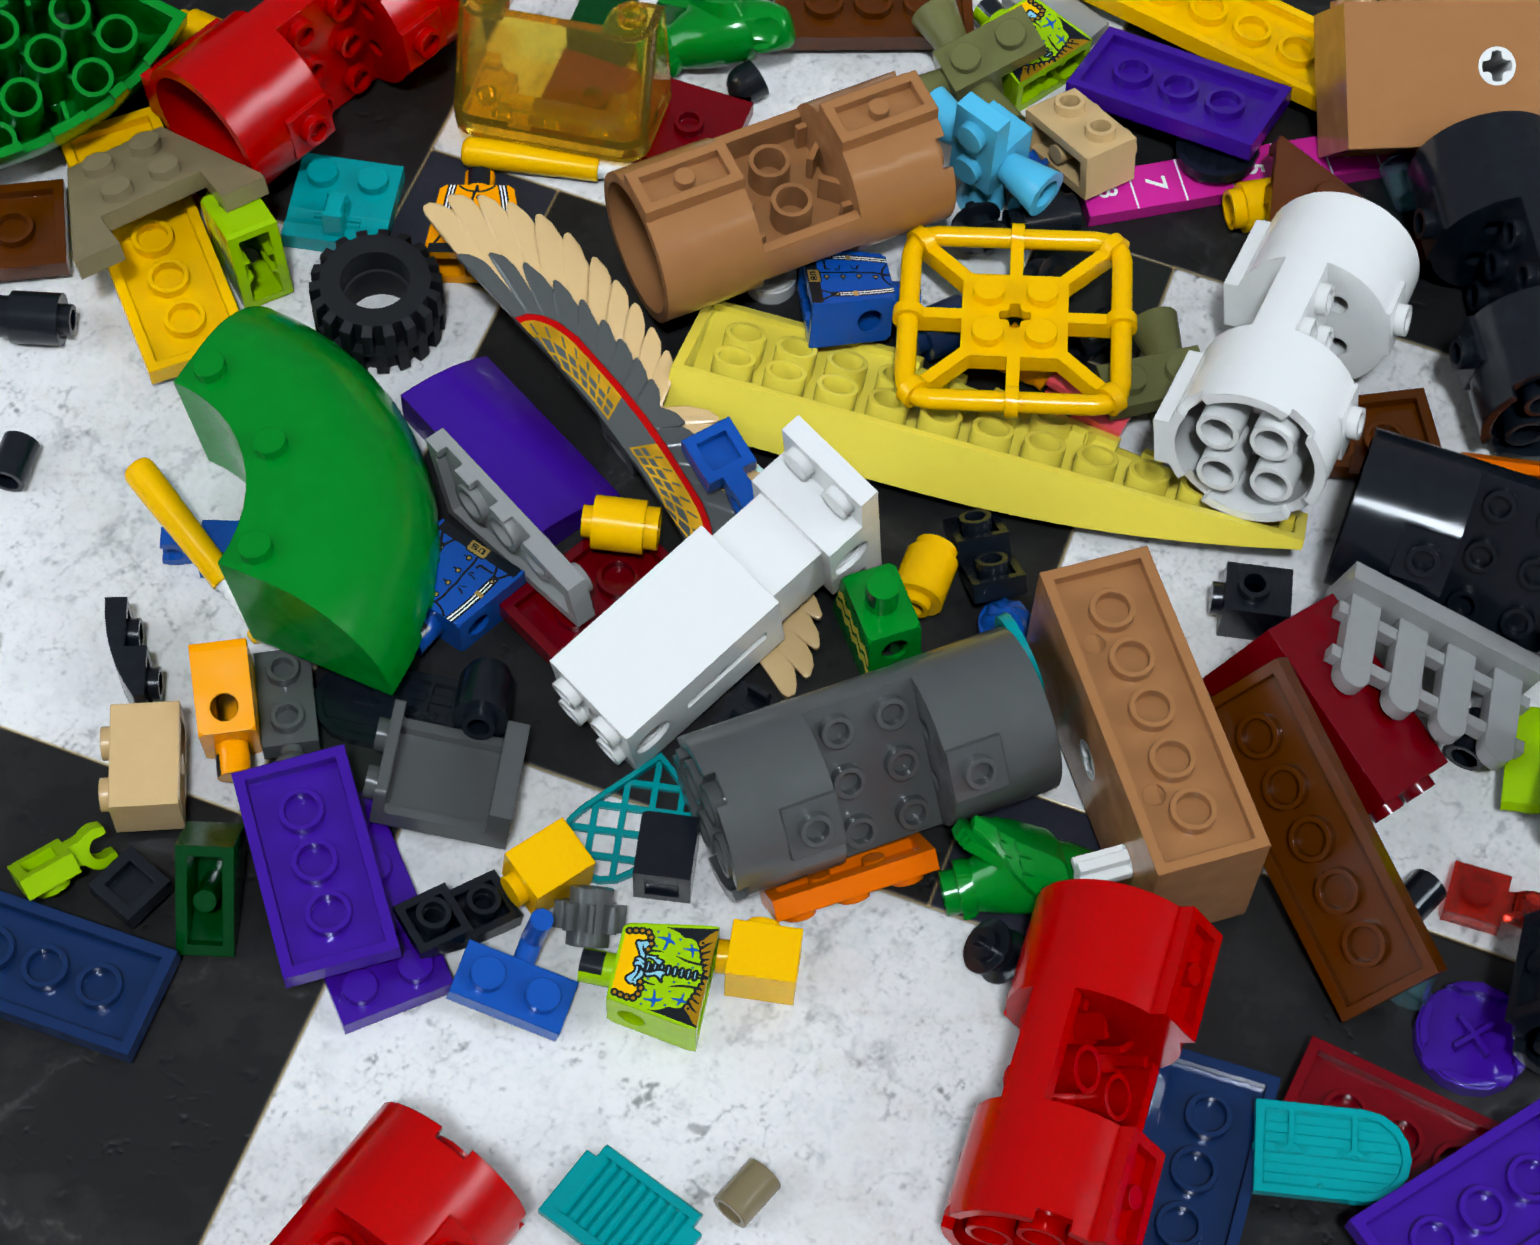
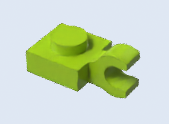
[7,821,118,901]

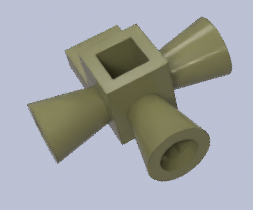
[911,0,1046,122]
[1095,306,1200,426]

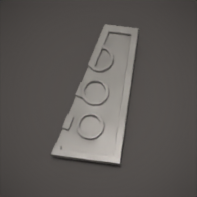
[425,428,595,627]

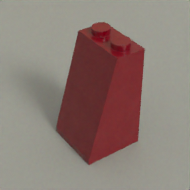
[1202,593,1448,824]

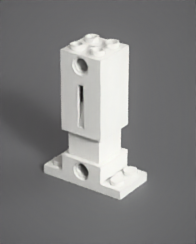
[549,415,882,770]

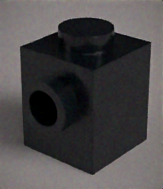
[1208,561,1293,640]

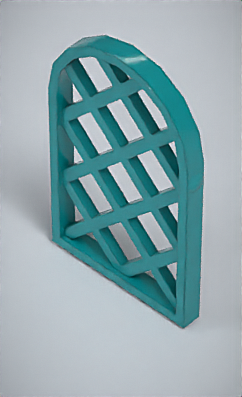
[566,752,691,885]

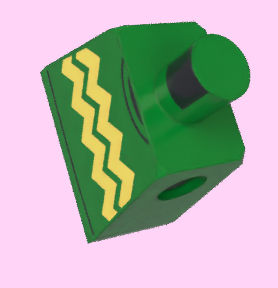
[833,563,922,675]

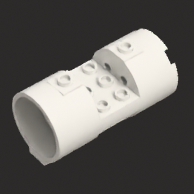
[1153,191,1420,522]

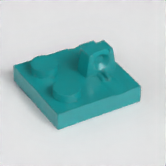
[281,153,405,252]

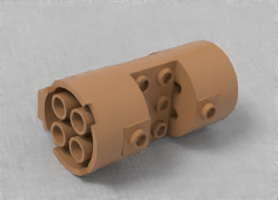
[604,70,956,323]

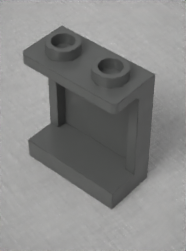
[362,699,531,850]

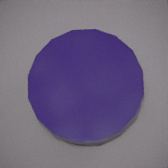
[1412,981,1526,1097]

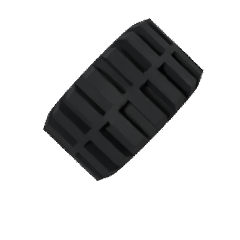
[309,229,446,374]

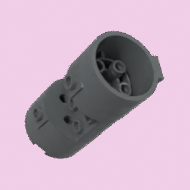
[672,626,1062,902]

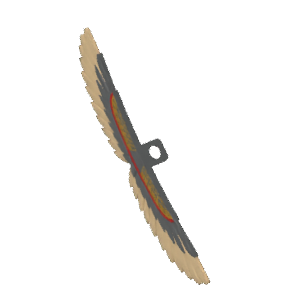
[423,194,823,699]

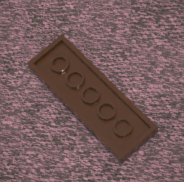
[1211,657,1448,1023]

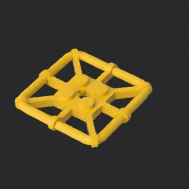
[892,223,1138,418]

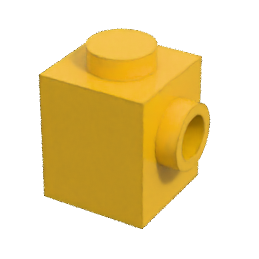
[500,817,596,914]
[715,917,803,1005]

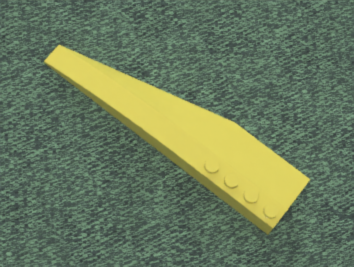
[663,301,1308,550]

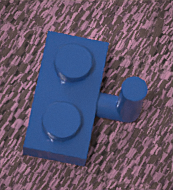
[446,908,579,1042]

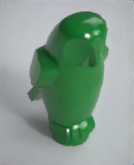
[643,0,796,78]
[937,815,1094,920]

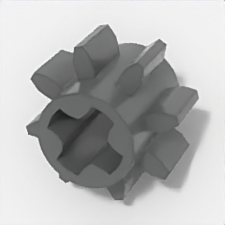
[552,884,627,949]

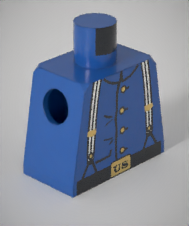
[797,250,921,348]
[415,518,526,656]

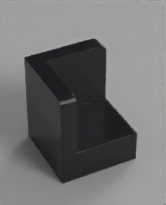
[633,811,700,904]

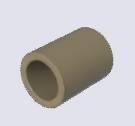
[713,1158,781,1228]

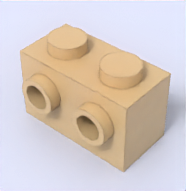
[1025,88,1137,200]
[98,701,187,833]

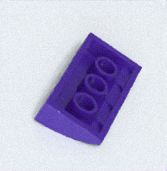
[401,356,620,546]

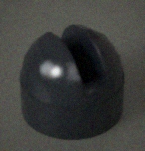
[726,60,769,103]

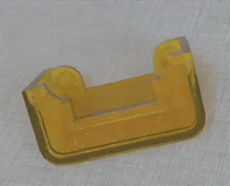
[454,0,672,163]

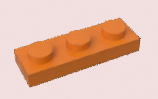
[760,832,940,923]

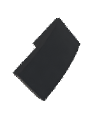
[943,508,1028,604]
[105,597,163,703]
[392,869,523,959]

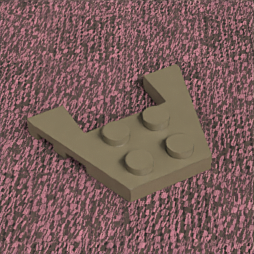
[67,126,269,280]

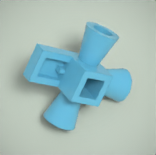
[930,86,1064,216]

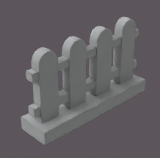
[1323,561,1540,770]

